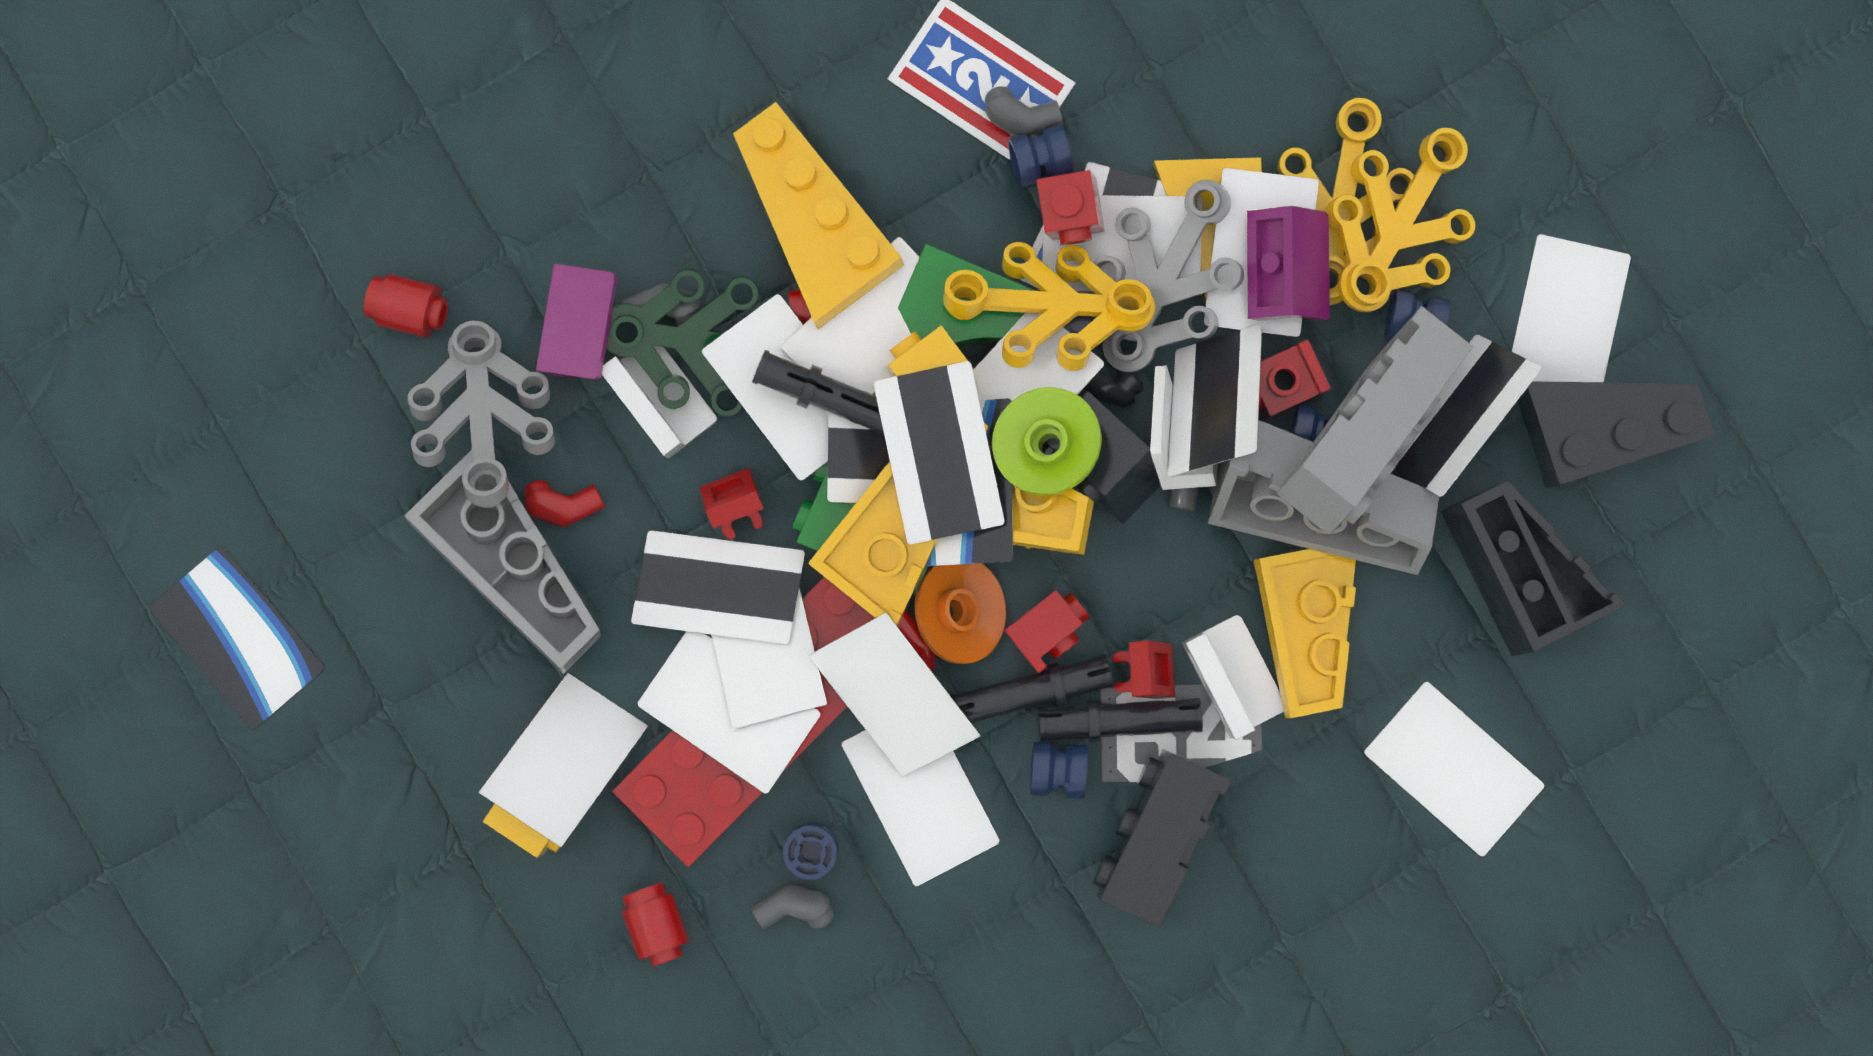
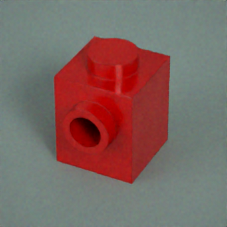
[1037,170,1105,245]

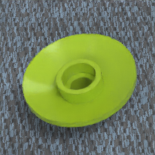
[992,387,1102,495]

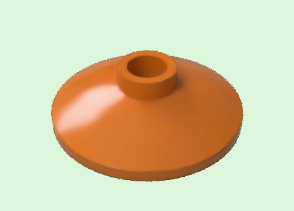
[915,563,1006,664]

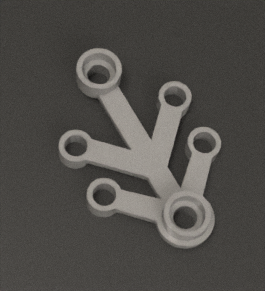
[1093,180,1244,372]
[407,321,555,508]

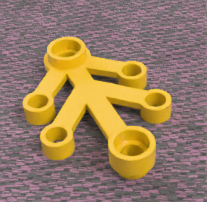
[1277,98,1414,306]
[1326,128,1475,312]
[943,242,1155,371]

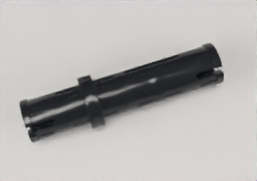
[752,350,884,434]
[949,654,1114,723]
[1038,698,1203,743]

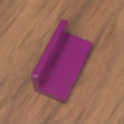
[1247,206,1330,321]
[536,264,618,380]

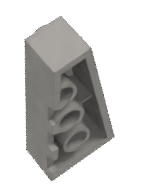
[1277,306,1473,535]
[1208,420,1439,575]
[404,450,601,674]

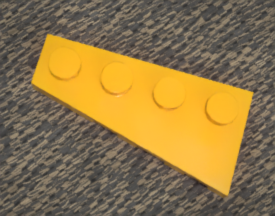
[733,102,904,329]
[808,421,989,626]

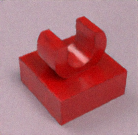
[699,468,764,540]
[1113,640,1175,699]

